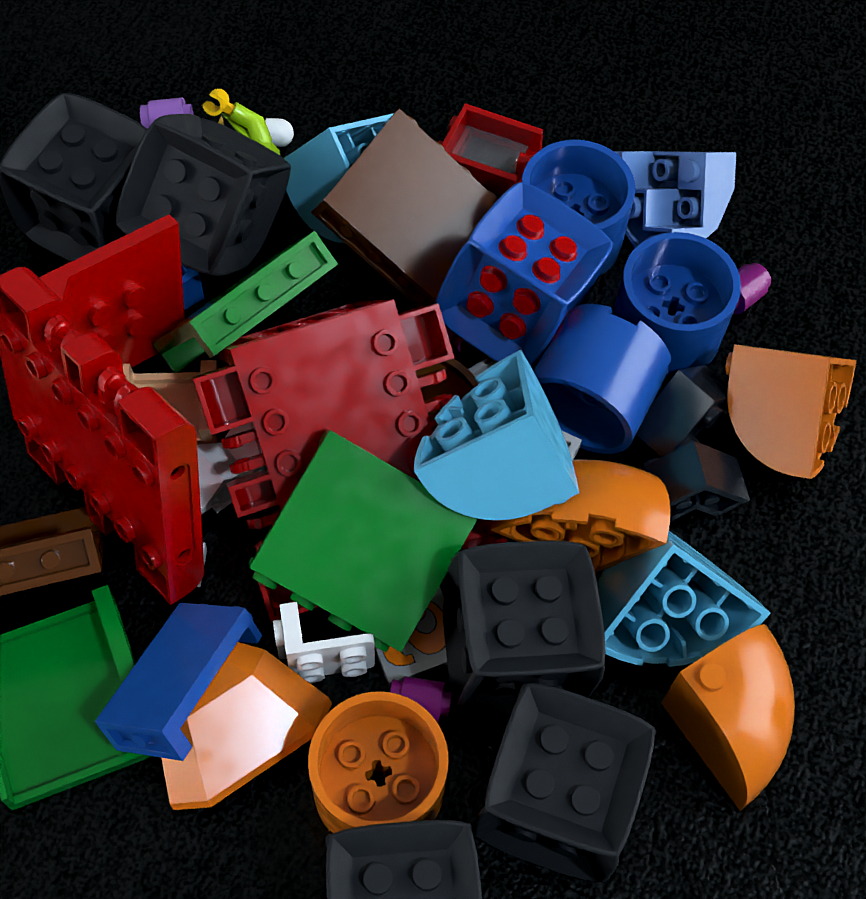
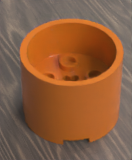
[308,692,449,833]

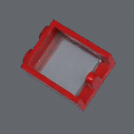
[439,103,543,196]

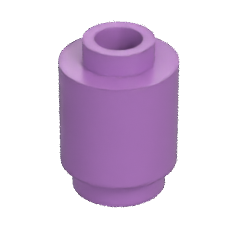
[140,97,194,129]

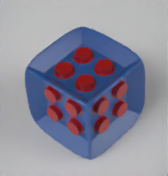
[435,182,613,369]

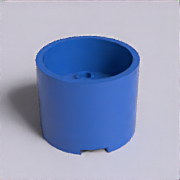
[522,140,636,276]
[612,232,741,378]
[534,304,671,454]

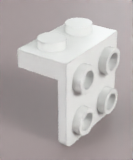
[273,602,375,683]

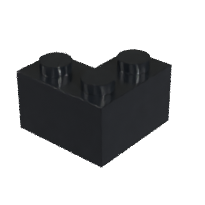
[636,365,730,457]
[640,441,750,521]

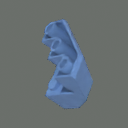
[614,151,736,248]

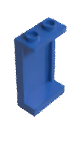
[95,603,262,761]

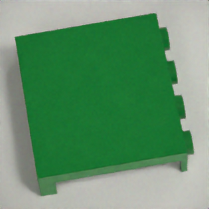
[152,231,338,373]
[248,429,478,652]
[0,585,153,811]

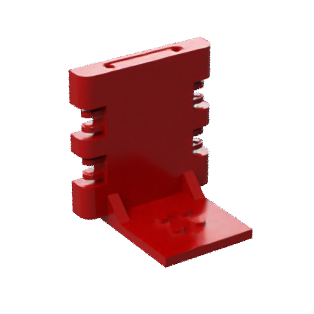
[0,214,204,605]
[192,299,508,623]

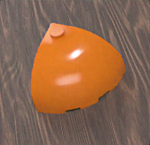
[725,345,857,479]
[490,459,670,573]
[661,624,795,810]

